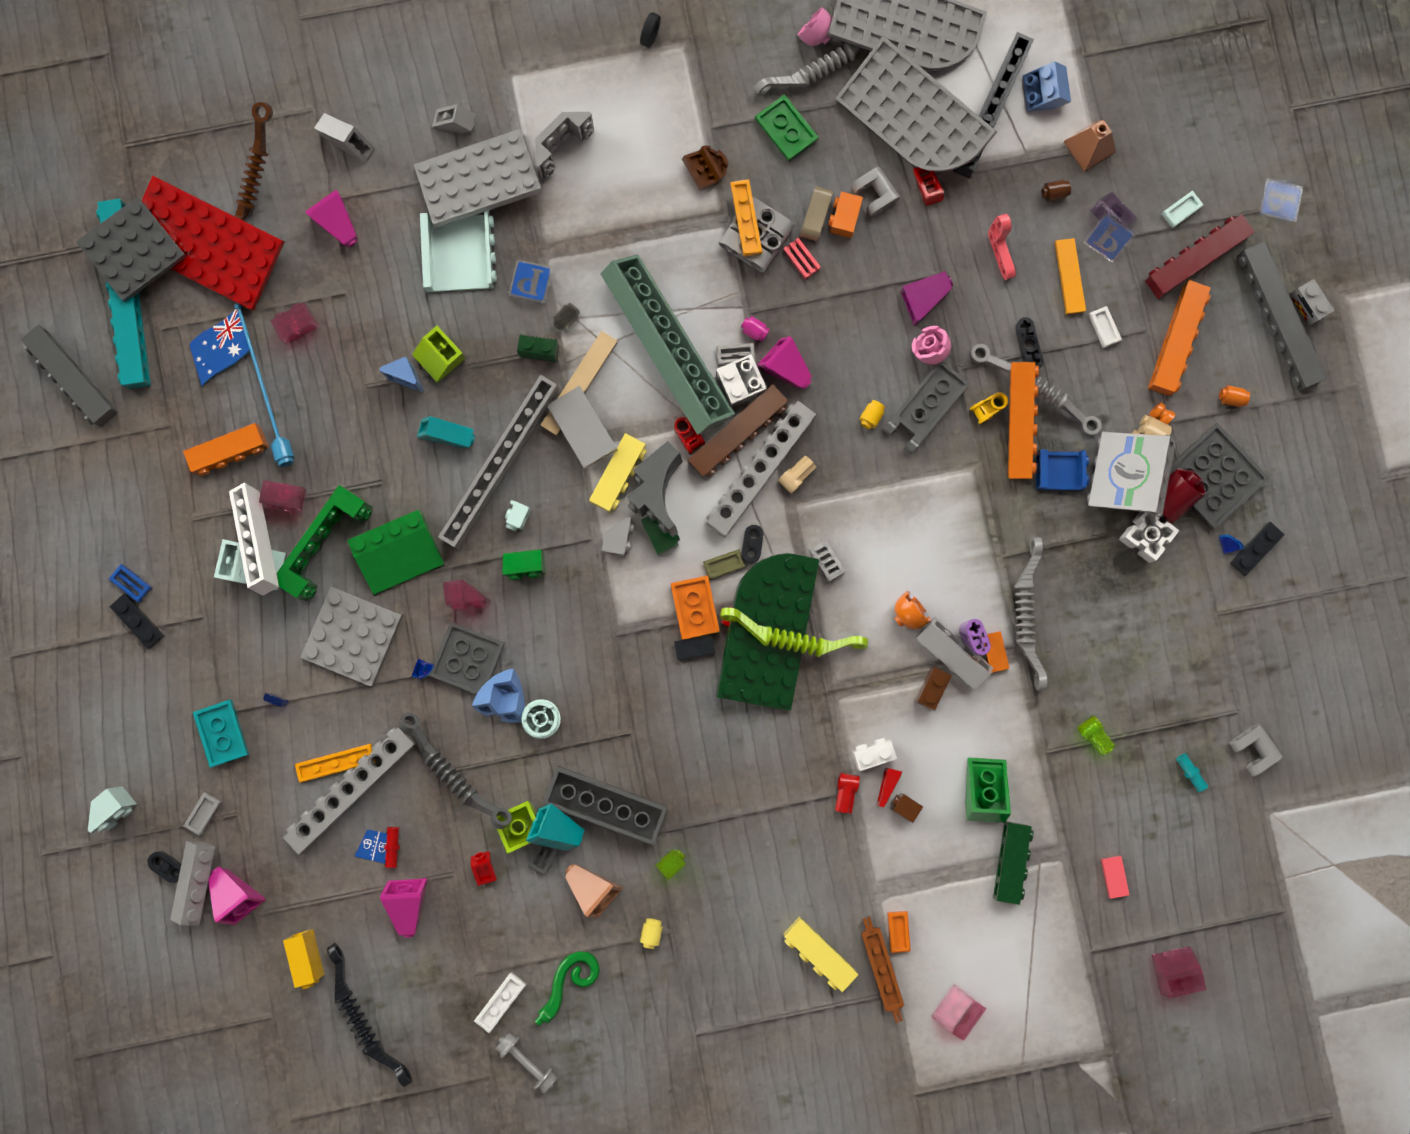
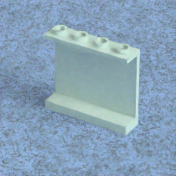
[420,211,497,292]

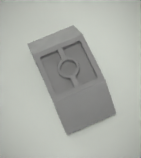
[535,112,594,181]

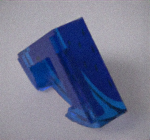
[1219,534,1244,554]
[411,659,434,679]

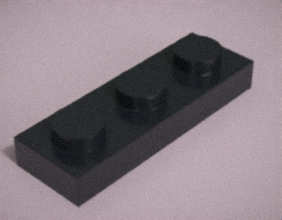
[1230,521,1285,576]
[109,594,164,649]

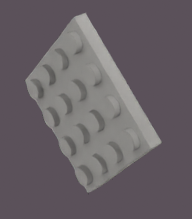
[300,587,403,687]

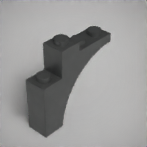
[627,441,683,538]

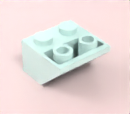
[88,786,137,833]

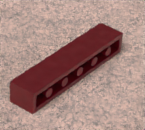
[1145,214,1255,299]

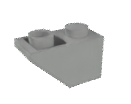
[601,517,635,557]

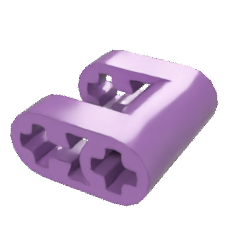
[959,619,991,655]

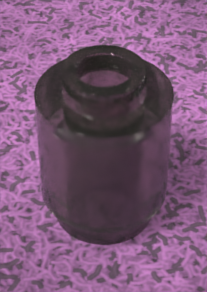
[553,303,580,331]

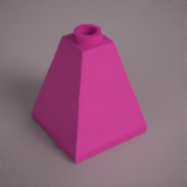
[305,190,358,248]
[756,336,812,389]
[208,867,266,925]
[380,878,427,938]

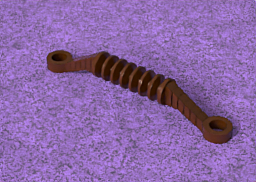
[235,102,273,221]

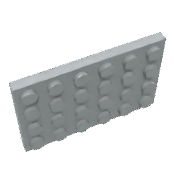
[414,129,542,228]

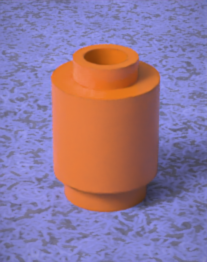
[1219,385,1250,407]

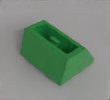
[502,549,546,581]

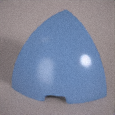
[472,669,525,723]

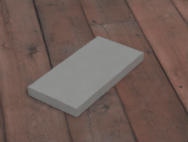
[547,386,618,469]

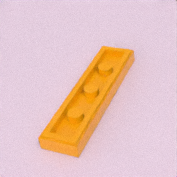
[730,179,762,257]
[1054,238,1086,315]
[295,744,376,783]

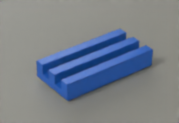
[109,564,152,603]

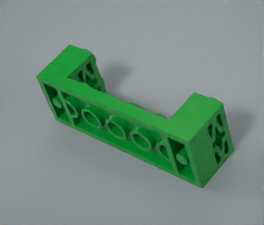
[276,485,373,601]

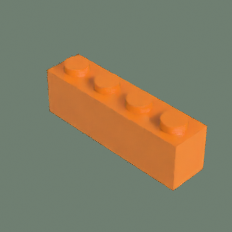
[183,423,268,476]

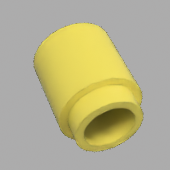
[640,918,663,949]

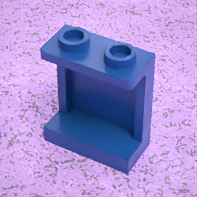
[1036,449,1089,491]

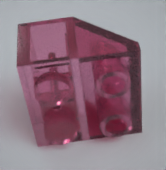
[443,580,490,611]
[1151,946,1207,998]

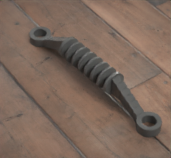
[399,713,512,829]

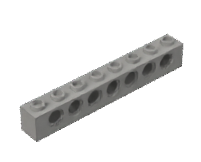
[706,401,816,538]
[283,727,417,855]

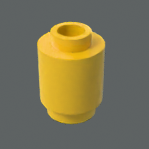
[859,400,885,430]

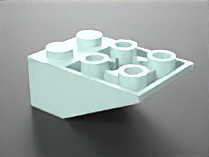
[214,539,286,591]

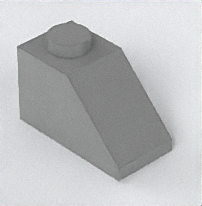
[432,104,476,134]

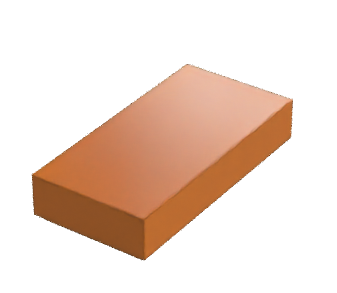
[981,631,1010,673]
[887,911,911,953]

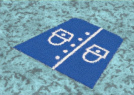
[354,830,387,864]

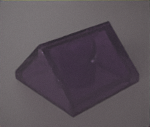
[1091,192,1137,233]

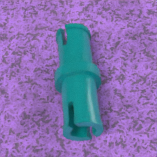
[1176,753,1208,792]

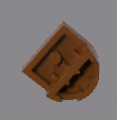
[682,145,728,191]

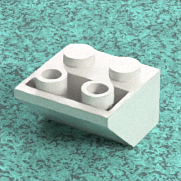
[716,355,767,408]

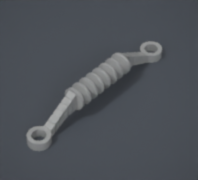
[754,43,860,96]
[970,344,1101,436]
[1015,537,1047,691]

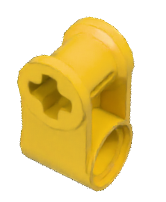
[969,392,1008,425]

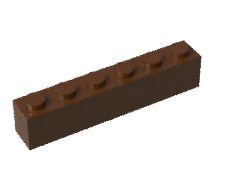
[688,384,788,479]

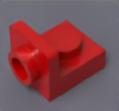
[471,851,497,886]

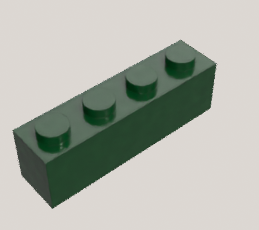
[993,821,1034,905]

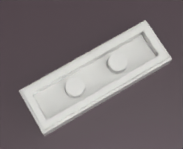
[474,972,526,1033]

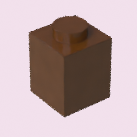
[891,793,923,823]

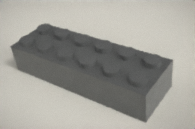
[543,766,668,845]

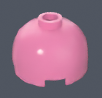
[797,7,832,46]
[912,326,951,365]

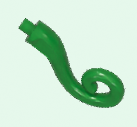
[535,951,600,1026]

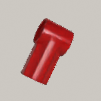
[835,772,860,814]

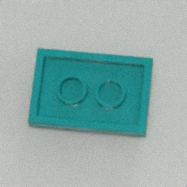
[193,699,249,768]

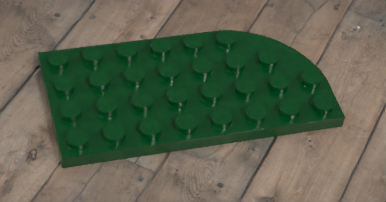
[716,553,819,711]

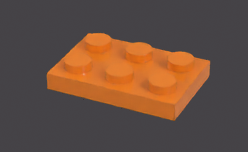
[670,575,720,640]

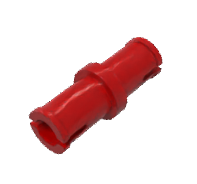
[384,826,400,868]

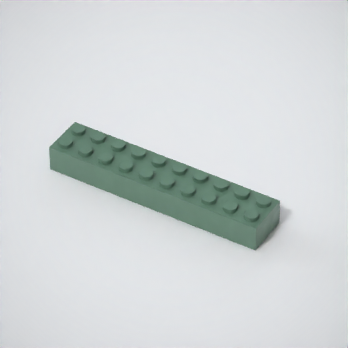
[600,254,735,435]

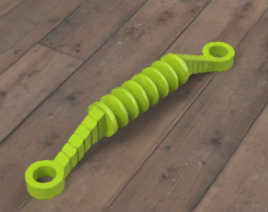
[720,608,868,657]

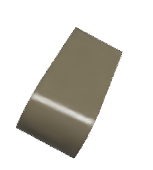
[800,186,833,242]

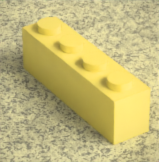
[589,433,647,513]
[783,917,858,992]

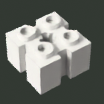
[1119,511,1179,563]

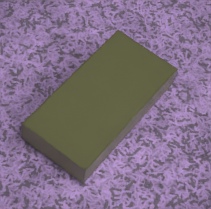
[703,549,745,580]

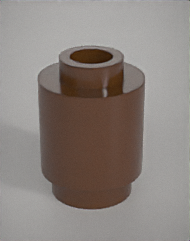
[1041,180,1071,202]

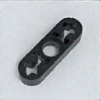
[1015,317,1043,369]

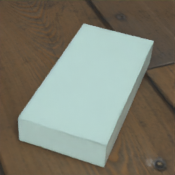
[1161,191,1204,229]

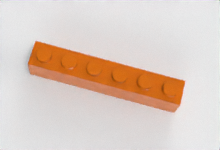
[1148,280,1211,396]
[1008,362,1039,479]

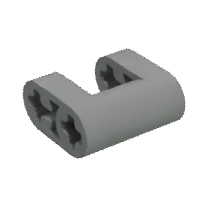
[850,166,901,217]
[1229,724,1283,776]

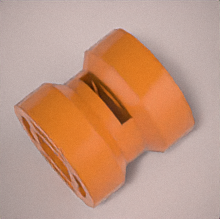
[1148,402,1176,424]

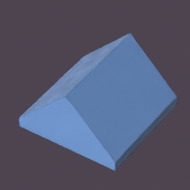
[379,356,424,392]

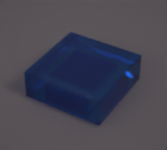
[263,693,289,707]

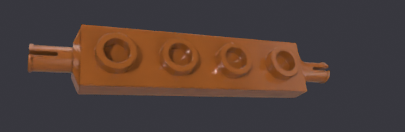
[861,916,904,1023]

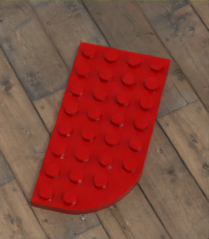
[141,175,285,310]

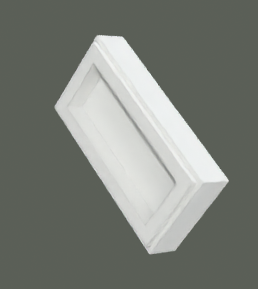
[1088,306,1122,348]

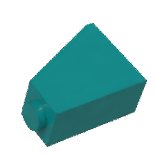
[417,416,475,449]
[526,803,585,851]

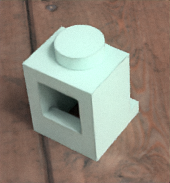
[505,500,531,532]

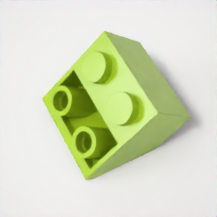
[412,326,466,383]

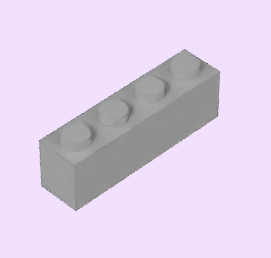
[916,617,993,690]
[170,841,215,926]

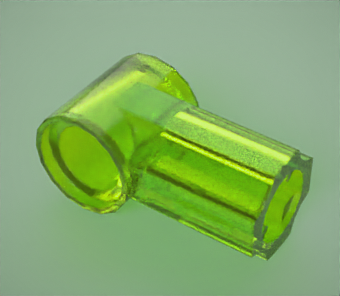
[1077,715,1115,756]

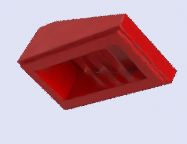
[913,167,944,206]
[877,767,902,808]

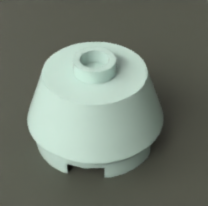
[522,699,561,739]

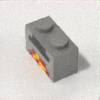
[1289,279,1335,326]

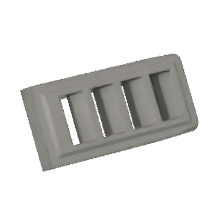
[809,540,845,582]

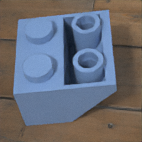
[1022,61,1071,111]

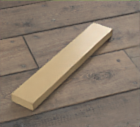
[540,331,618,436]

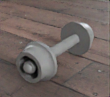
[495,1033,557,1094]

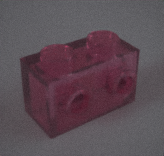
[270,302,319,345]
[259,480,306,514]

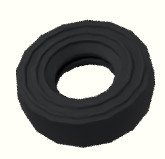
[640,12,661,48]

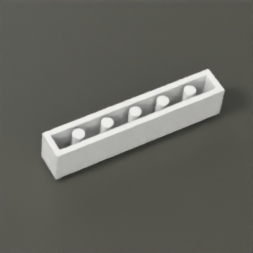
[229,483,279,595]

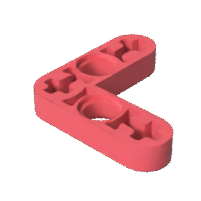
[988,214,1016,280]

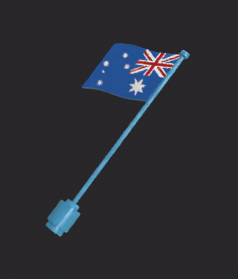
[189,303,294,467]

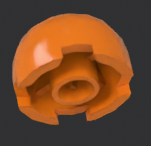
[894,591,931,630]

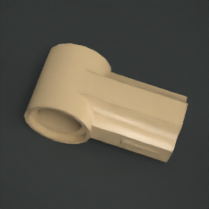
[778,456,816,494]

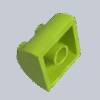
[497,801,537,854]

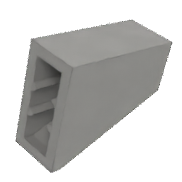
[314,113,375,163]

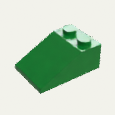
[965,757,1011,823]

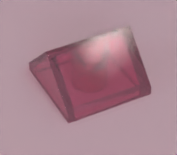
[932,984,987,1041]

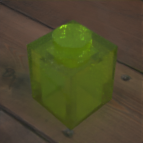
[655,848,686,880]

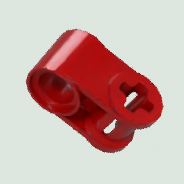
[674,417,706,455]

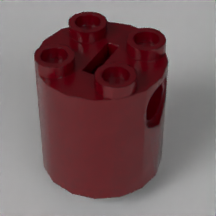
[1163,467,1205,524]

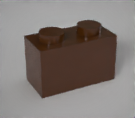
[914,667,952,711]

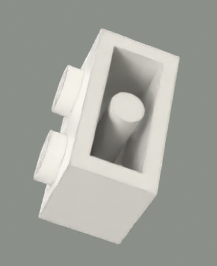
[852,737,897,771]

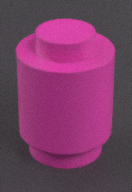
[741,316,770,342]

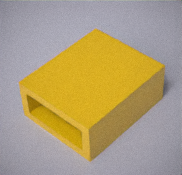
[283,929,325,989]

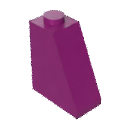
[900,271,953,326]

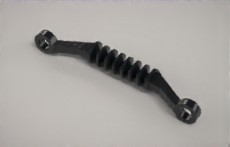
[327,943,412,1087]

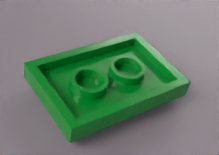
[755,94,819,162]

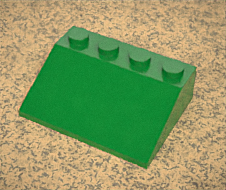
[347,509,445,595]

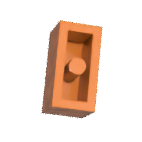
[828,191,863,238]

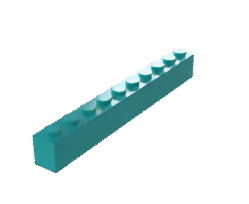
[96,198,151,389]

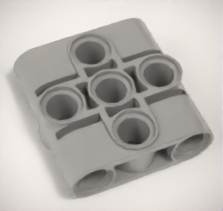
[719,197,795,272]

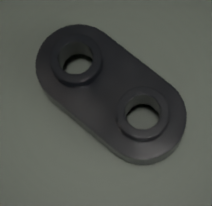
[742,525,764,563]
[147,851,181,883]

